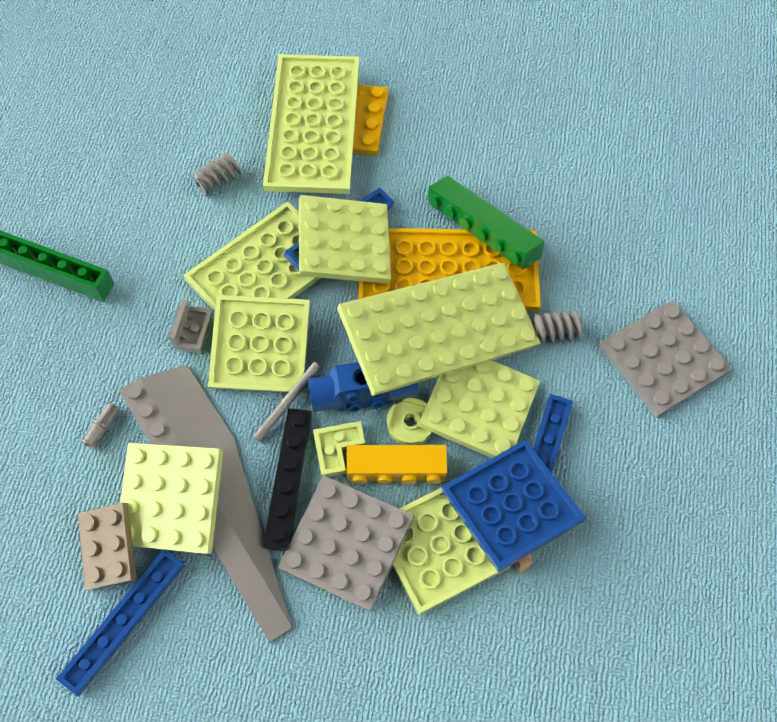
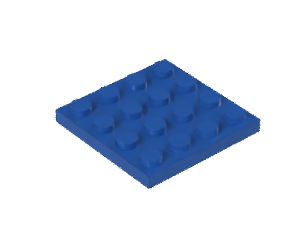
[442,439,586,573]

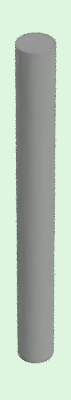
[253,362,321,442]

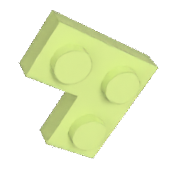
[313,421,365,477]

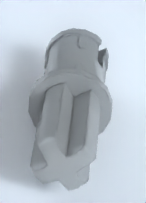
[81,403,119,449]

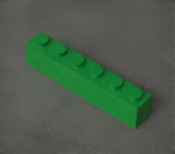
[428,175,544,270]
[0,230,114,302]

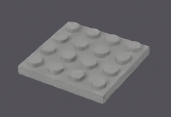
[599,300,732,418]
[278,476,415,612]

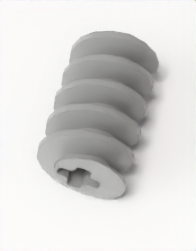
[193,152,241,196]
[532,311,583,343]

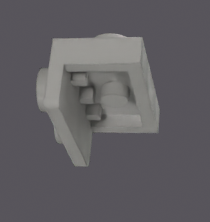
[169,299,214,354]

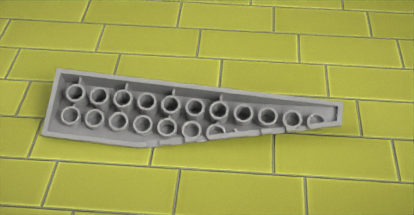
[119,365,293,643]

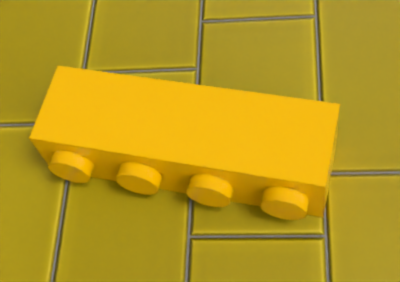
[347,445,447,485]

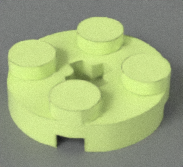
[387,398,432,445]

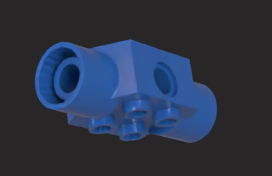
[308,362,418,412]

